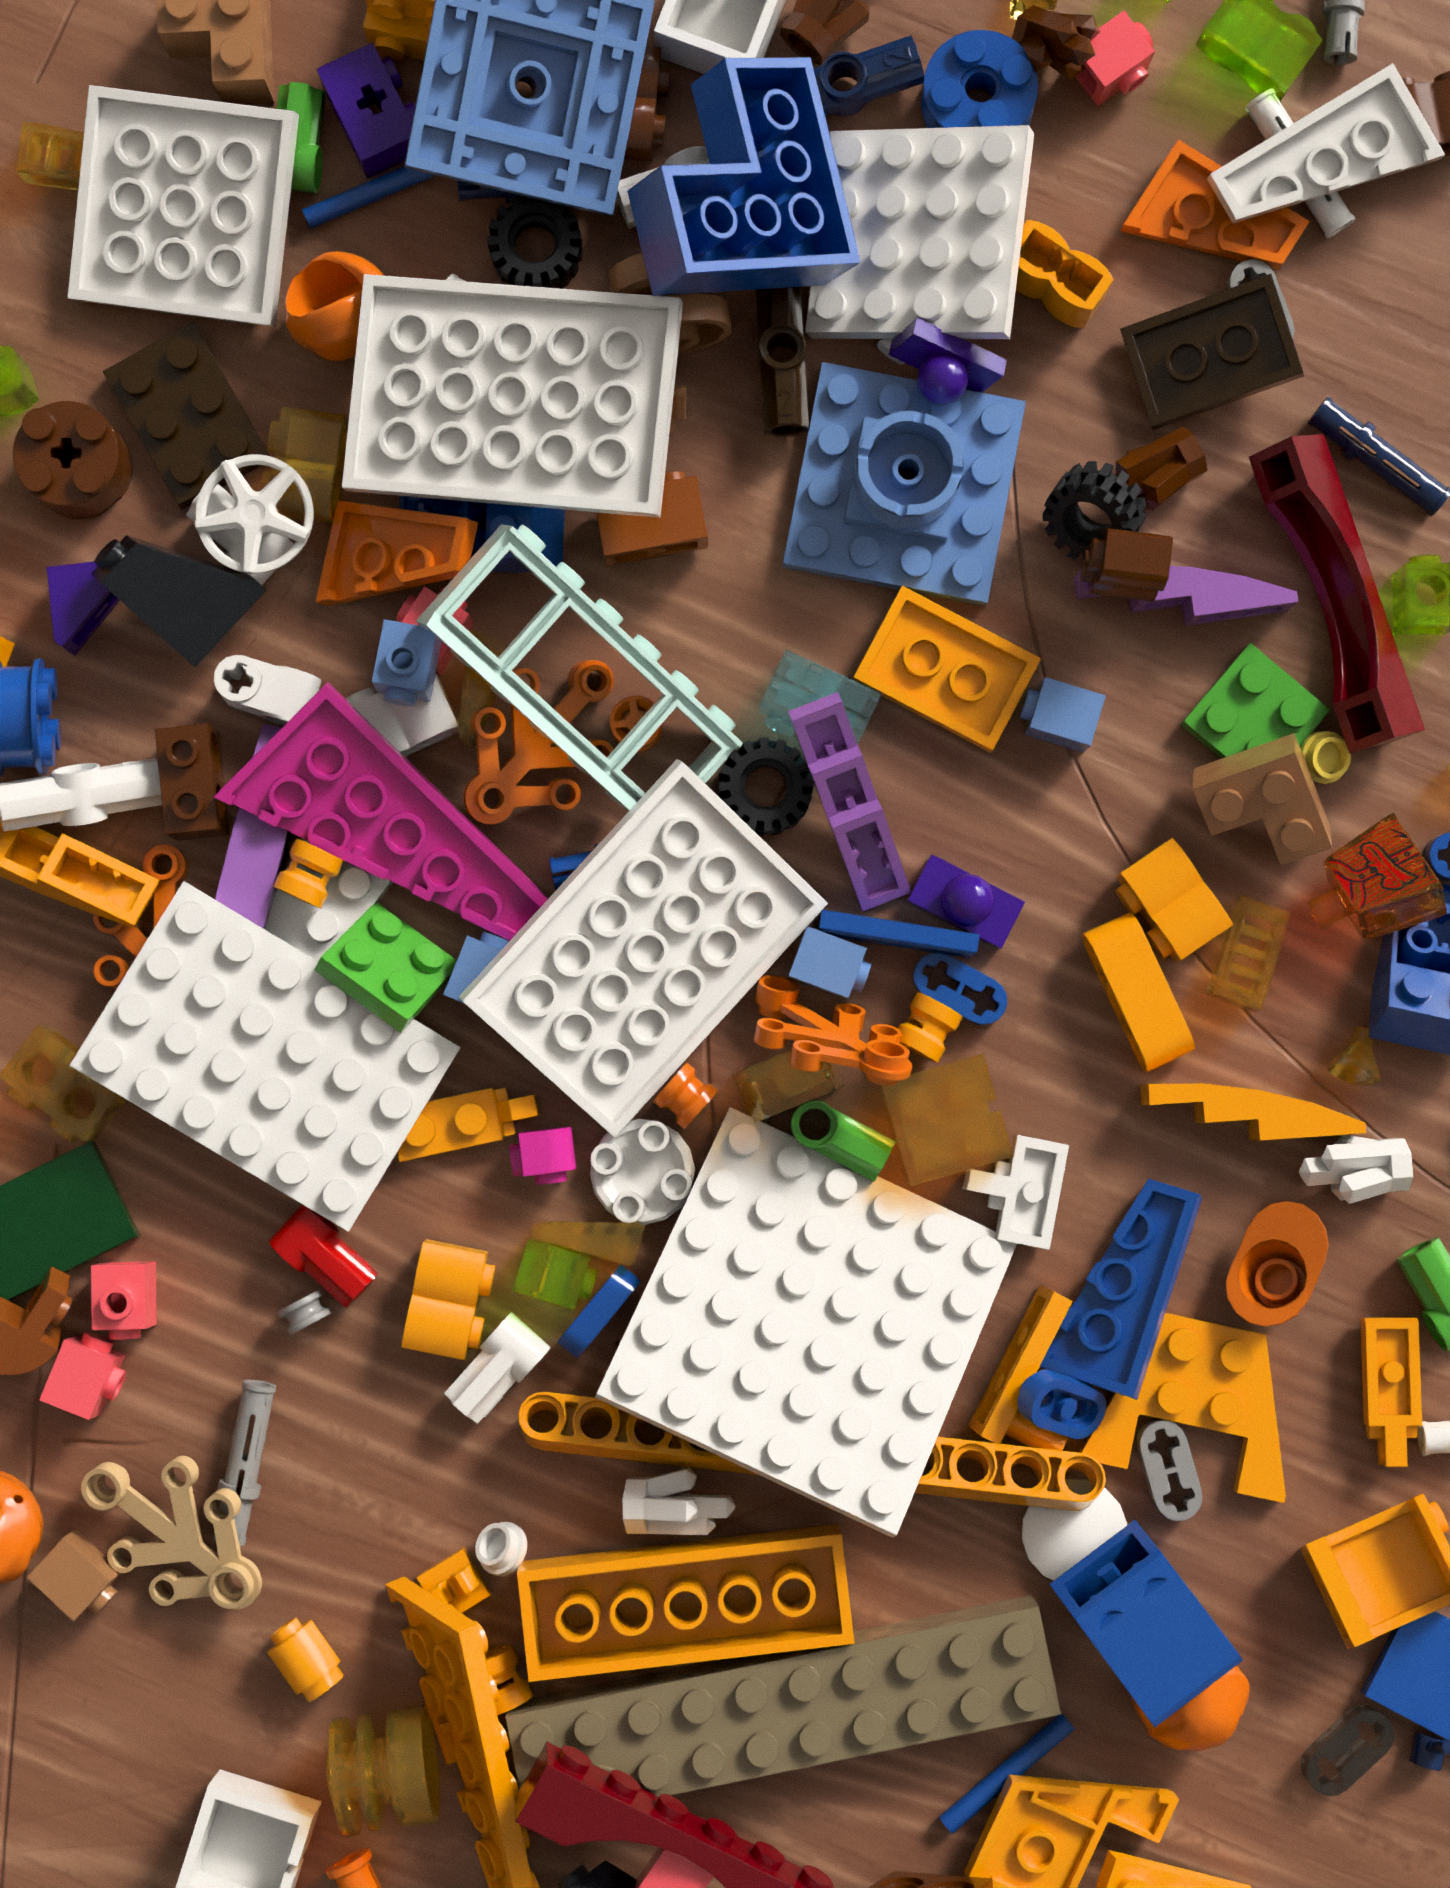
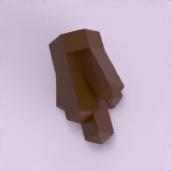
[780,0,869,65]
[1012,5,1100,80]
[1116,427,1208,511]

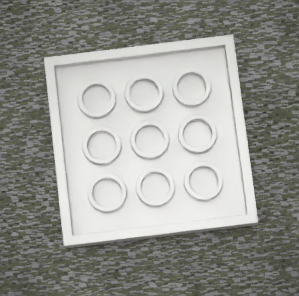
[68,85,299,327]
[805,125,1034,339]

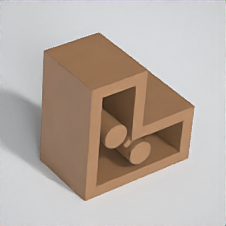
[156,0,275,105]
[1192,733,1332,865]

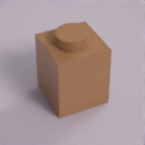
[26,1529,121,1622]

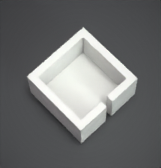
[654,0,786,74]
[176,1769,322,1888]

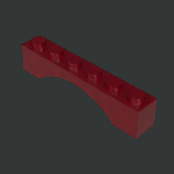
[1249,434,1425,754]
[515,1742,834,1888]

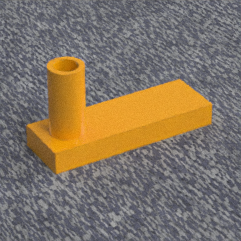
[968,1285,1073,1451]

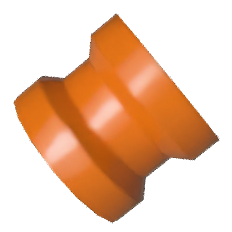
[610,696,663,753]
[653,1063,719,1129]

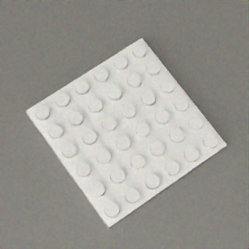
[595,1107,1017,1538]

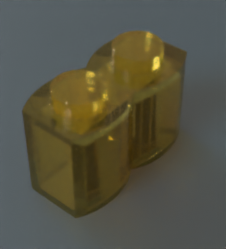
[260,407,348,525]

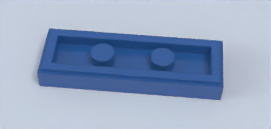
[817,910,980,958]

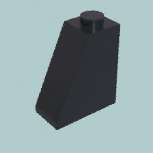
[91,535,266,667]

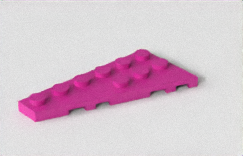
[214,682,549,941]

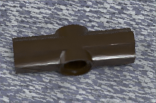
[755,287,809,437]

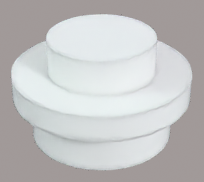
[475,1522,527,1576]

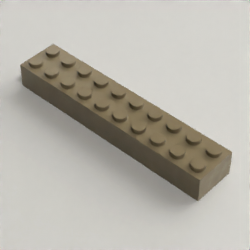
[505,1595,1061,1797]

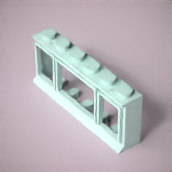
[416,524,743,811]

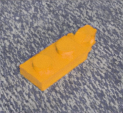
[397,1087,540,1162]
[1360,1317,1422,1467]

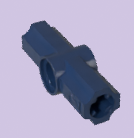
[814,35,925,117]

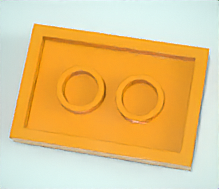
[852,586,1041,753]

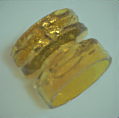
[326,1705,441,1837]

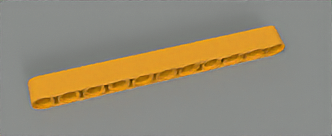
[518,1392,1106,1511]

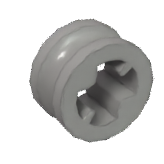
[277,1289,332,1336]

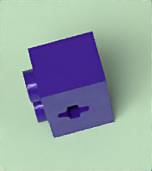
[316,43,415,179]

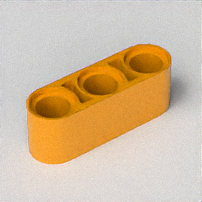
[1082,912,1195,1072]

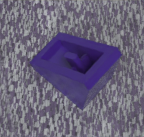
[47,561,120,656]

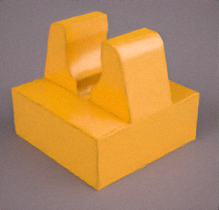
[417,1547,492,1613]

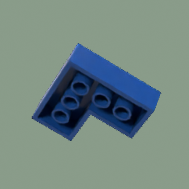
[627,57,861,296]

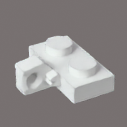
[962,1135,1069,1250]

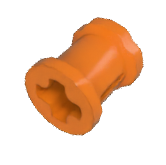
[325,1848,381,1888]

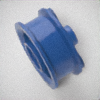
[921,30,1038,128]
[0,658,61,776]

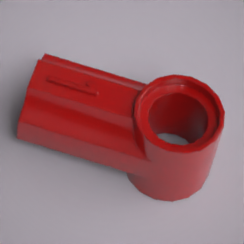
[268,1204,379,1308]

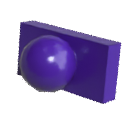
[888,318,1007,406]
[907,854,1025,950]

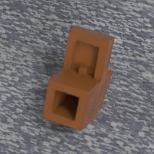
[0,1266,72,1375]

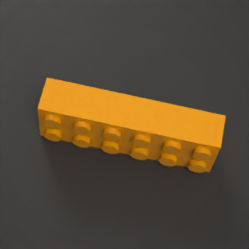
[517,1524,855,1682]

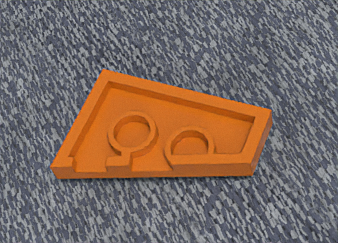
[1120,139,1310,270]
[315,500,478,607]

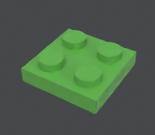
[1180,643,1330,759]
[314,902,457,1033]

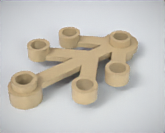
[81,1456,262,1609]

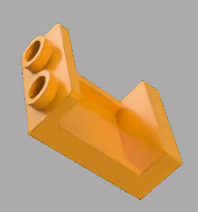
[1299,1493,1450,1649]

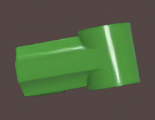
[276,82,326,194]
[789,1100,895,1182]
[1396,1237,1450,1353]

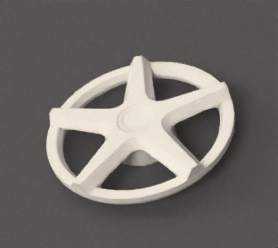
[195,454,314,574]

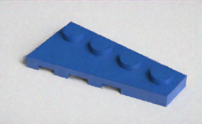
[1040,1178,1203,1400]

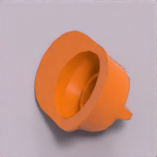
[1226,1201,1329,1327]

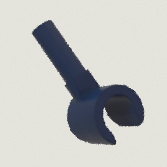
[1409,1732,1450,1771]

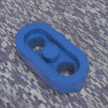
[1017,1369,1106,1439]

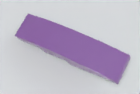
[1073,566,1299,626]
[787,692,911,911]
[215,723,291,929]

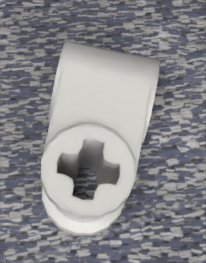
[214,655,322,726]

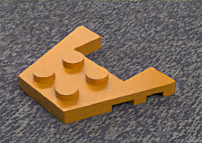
[1079,1312,1286,1503]
[964,1775,1179,1888]

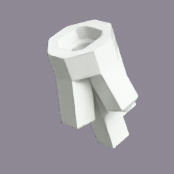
[1299,1135,1413,1204]
[622,1467,736,1535]

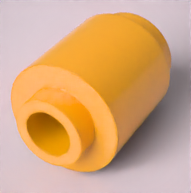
[267,1617,344,1702]

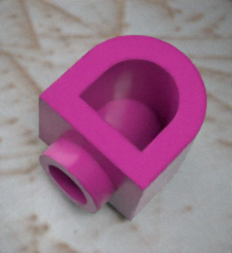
[509,1126,576,1185]

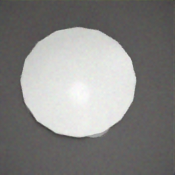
[590,1119,695,1225]
[1022,1479,1127,1580]

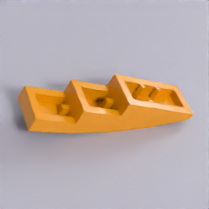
[0,819,159,928]
[1140,1083,1366,1141]

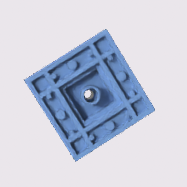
[404,0,655,217]
[782,362,1026,607]

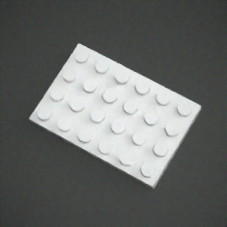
[342,274,683,518]
[459,759,828,1137]
[69,881,461,1232]

